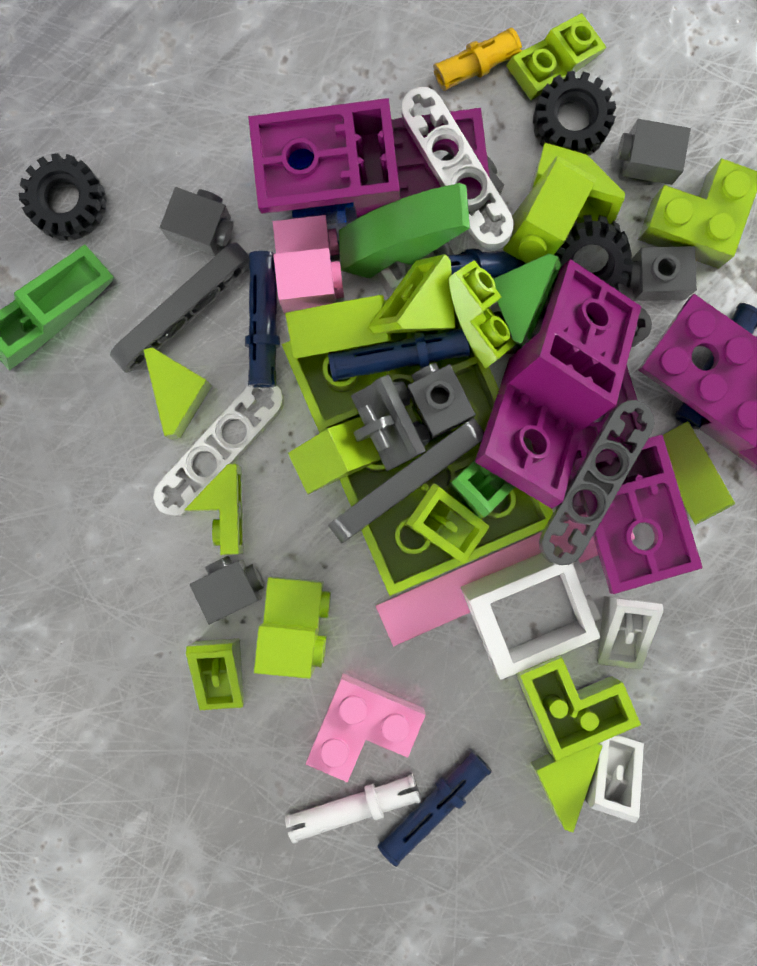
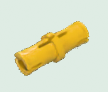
[433,27,522,91]

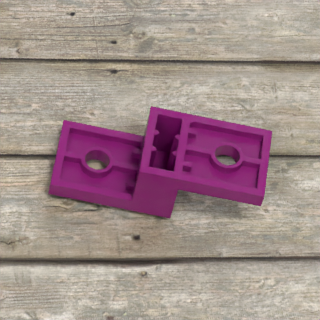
[248,98,491,218]
[475,259,642,509]
[638,294,757,470]
[568,365,703,594]

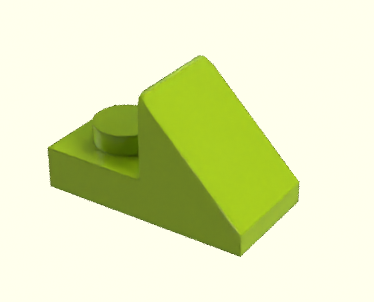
[184,464,243,555]

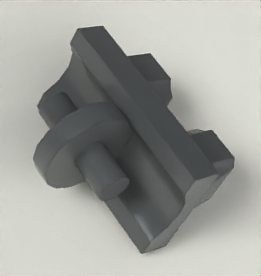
[351,375,431,471]

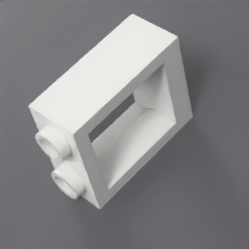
[460,546,601,680]

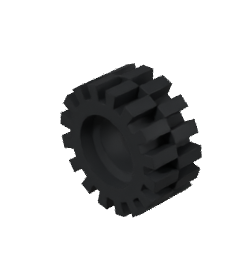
[533,71,616,155]
[19,153,106,241]
[554,214,633,292]

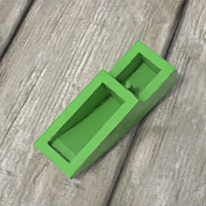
[339,183,470,279]
[0,245,114,371]

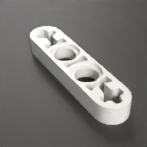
[401,87,514,250]
[153,385,284,517]

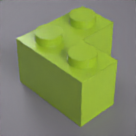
[638,158,757,269]
[254,576,331,679]
[516,656,641,761]

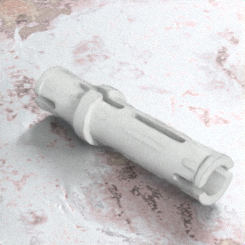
[285,774,421,844]

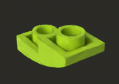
[506,13,607,100]
[448,260,516,368]
[285,295,392,359]
[663,421,735,525]

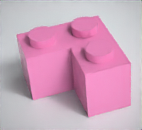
[272,215,344,317]
[306,673,426,782]

